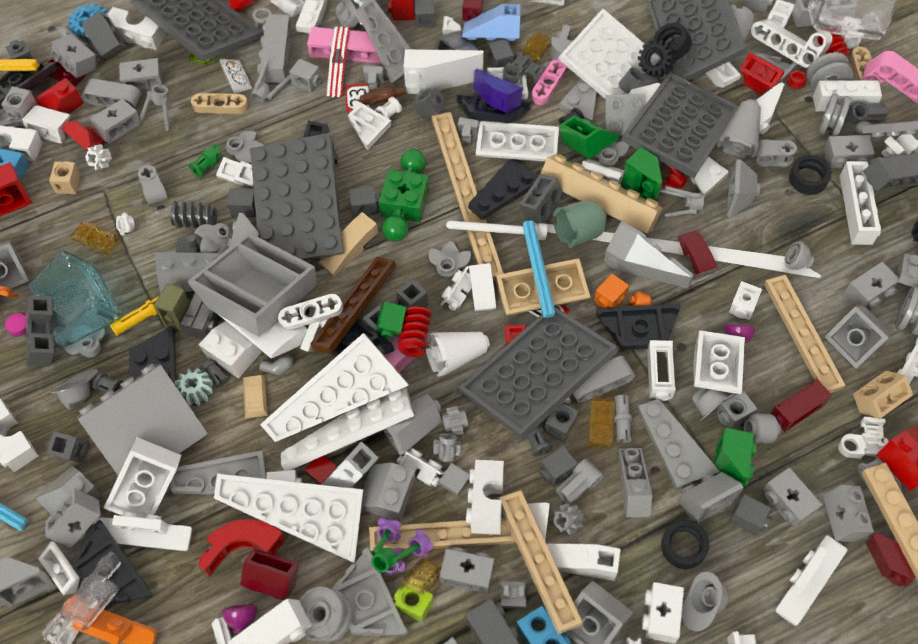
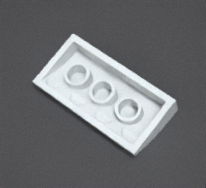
[476,121,559,161]
[219,314,308,358]

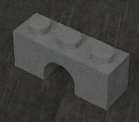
[363,279,428,334]
[25,295,54,366]

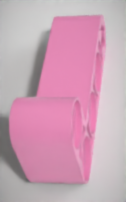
[862,51,918,103]

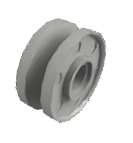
[807,52,853,91]
[818,93,851,136]
[895,285,918,336]
[299,587,353,642]

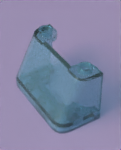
[29,249,122,346]

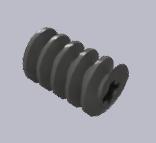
[171,201,217,228]

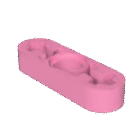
[532,59,567,105]

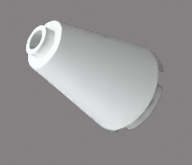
[425,332,490,377]

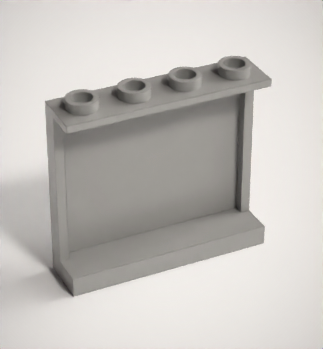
[77,363,208,475]

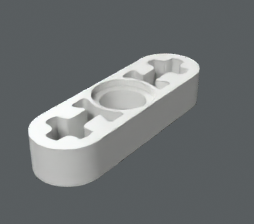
[278,294,343,330]

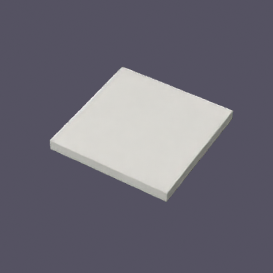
[558,9,660,98]

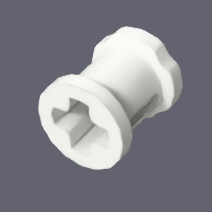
[376,97,402,119]

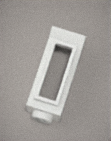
[647,340,676,401]

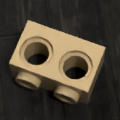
[853,371,913,419]

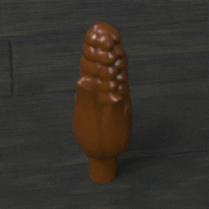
[359,86,405,105]

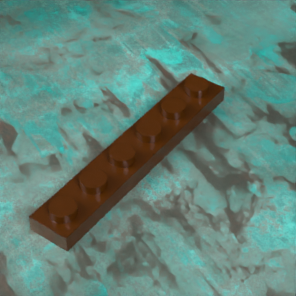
[310,257,396,354]

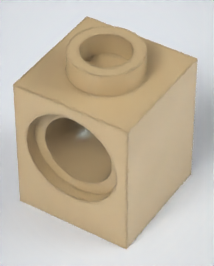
[49,161,81,194]

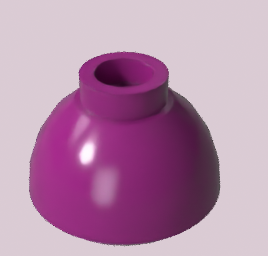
[724,324,755,348]
[222,604,257,634]

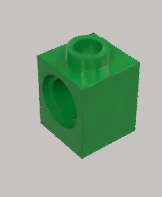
[375,301,406,339]

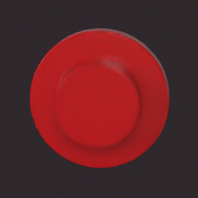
[787,70,807,89]

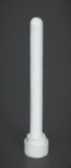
[446,221,547,240]

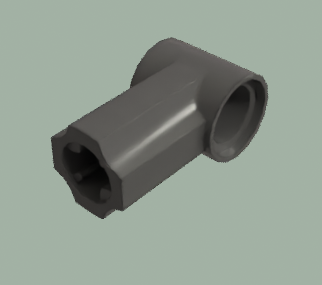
[618,67,659,94]
[845,102,888,124]

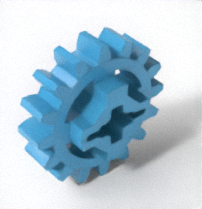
[68,3,108,39]

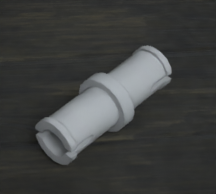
[614,395,632,443]

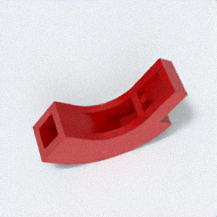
[197,519,286,577]

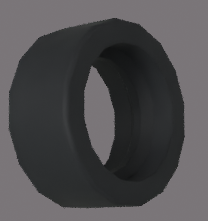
[653,22,692,60]
[789,155,832,195]
[661,519,710,570]

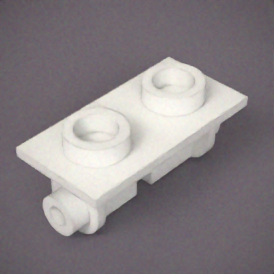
[440,266,472,311]
[397,447,445,487]

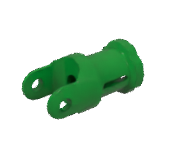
[188,144,222,178]

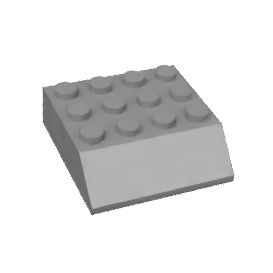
[188,232,317,337]

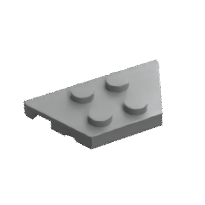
[332,547,408,636]

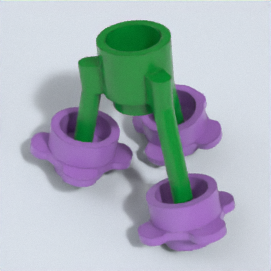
[371,518,433,575]

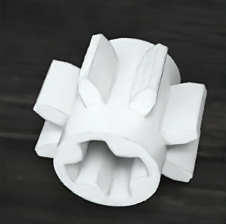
[85,145,112,170]

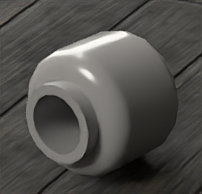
[744,413,781,444]

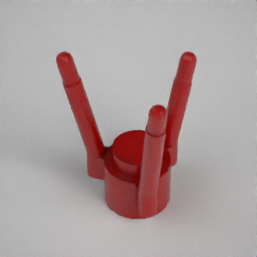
[661,165,688,189]

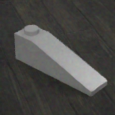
[604,221,694,288]

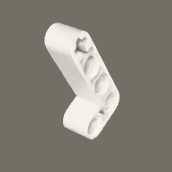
[751,19,832,68]

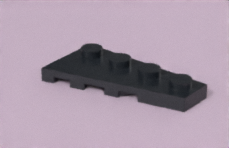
[468,159,538,220]

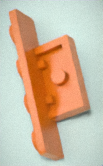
[63,597,157,644]

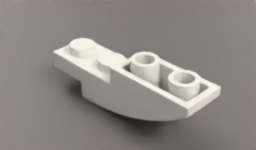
[296,0,328,33]

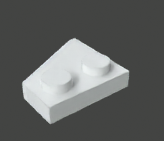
[348,103,391,150]

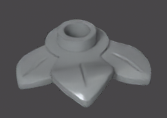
[226,131,264,164]
[594,141,629,167]
[194,223,232,254]
[429,241,471,278]
[63,324,106,358]

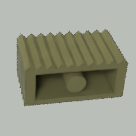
[153,284,191,332]

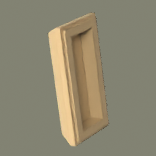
[243,375,268,419]

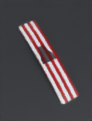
[327,27,350,97]

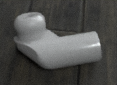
[259,355,293,375]

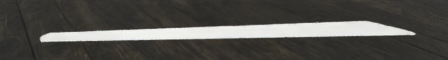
[535,223,821,278]

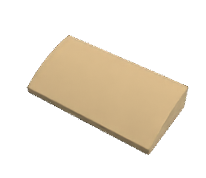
[495,258,590,316]

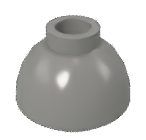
[784,241,814,270]

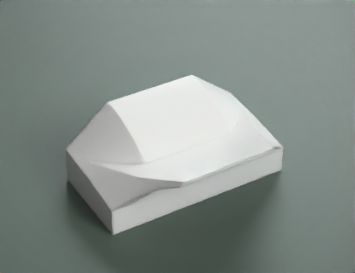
[705,62,741,87]

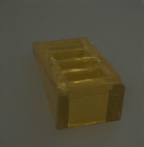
[401,558,442,595]

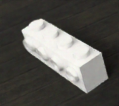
[840,161,881,245]

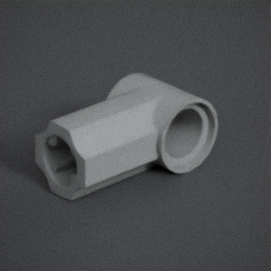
[556,458,604,506]

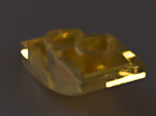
[514,32,551,63]
[70,221,119,255]
[588,399,614,448]

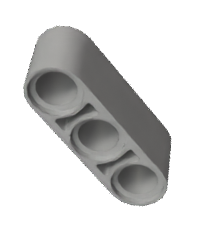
[81,79,142,109]
[573,356,635,403]

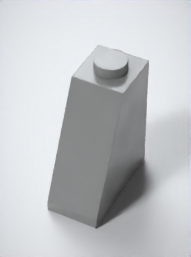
[383,394,442,455]

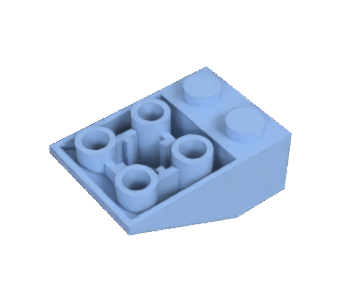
[462,4,521,41]

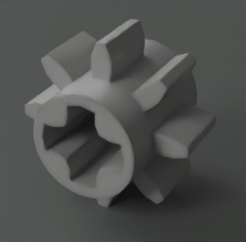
[442,406,468,436]
[433,434,461,462]
[554,503,584,535]

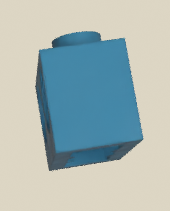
[516,606,571,644]

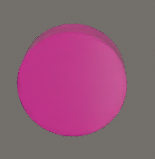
[5,313,25,336]

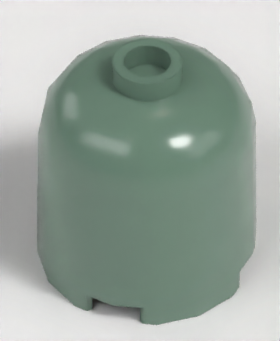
[553,200,607,248]

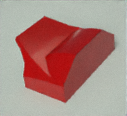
[739,52,785,95]
[62,121,105,151]

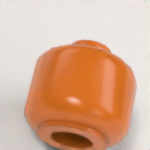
[628,291,652,307]

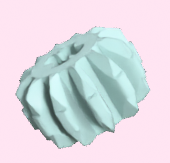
[175,368,213,407]

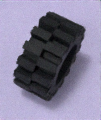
[638,39,676,77]

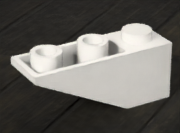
[546,544,620,581]

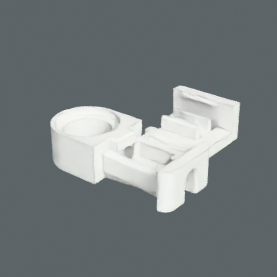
[838,417,889,459]

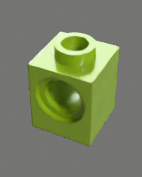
[394,581,434,623]

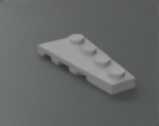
[357,0,411,83]
[637,399,720,490]
[170,450,267,495]

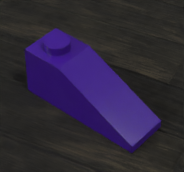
[473,69,523,113]

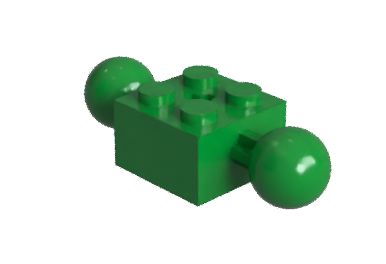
[379,149,429,242]

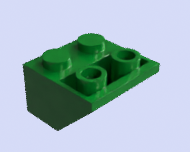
[559,115,619,159]
[621,147,662,201]
[714,428,757,488]

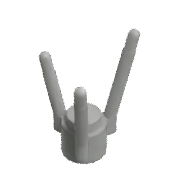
[251,61,291,103]
[139,84,170,131]
[660,186,704,217]

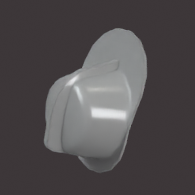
[50,369,98,410]
[692,388,743,421]
[682,571,728,632]

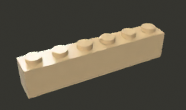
[541,154,663,234]

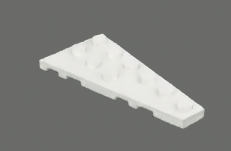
[260,333,409,442]
[281,386,414,471]
[214,474,363,563]

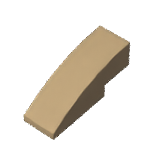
[319,212,378,276]

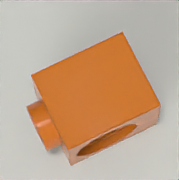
[594,274,629,308]

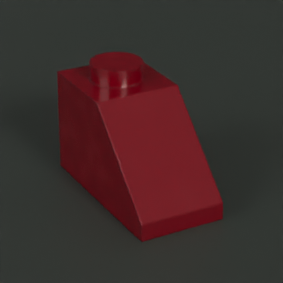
[866,532,916,587]

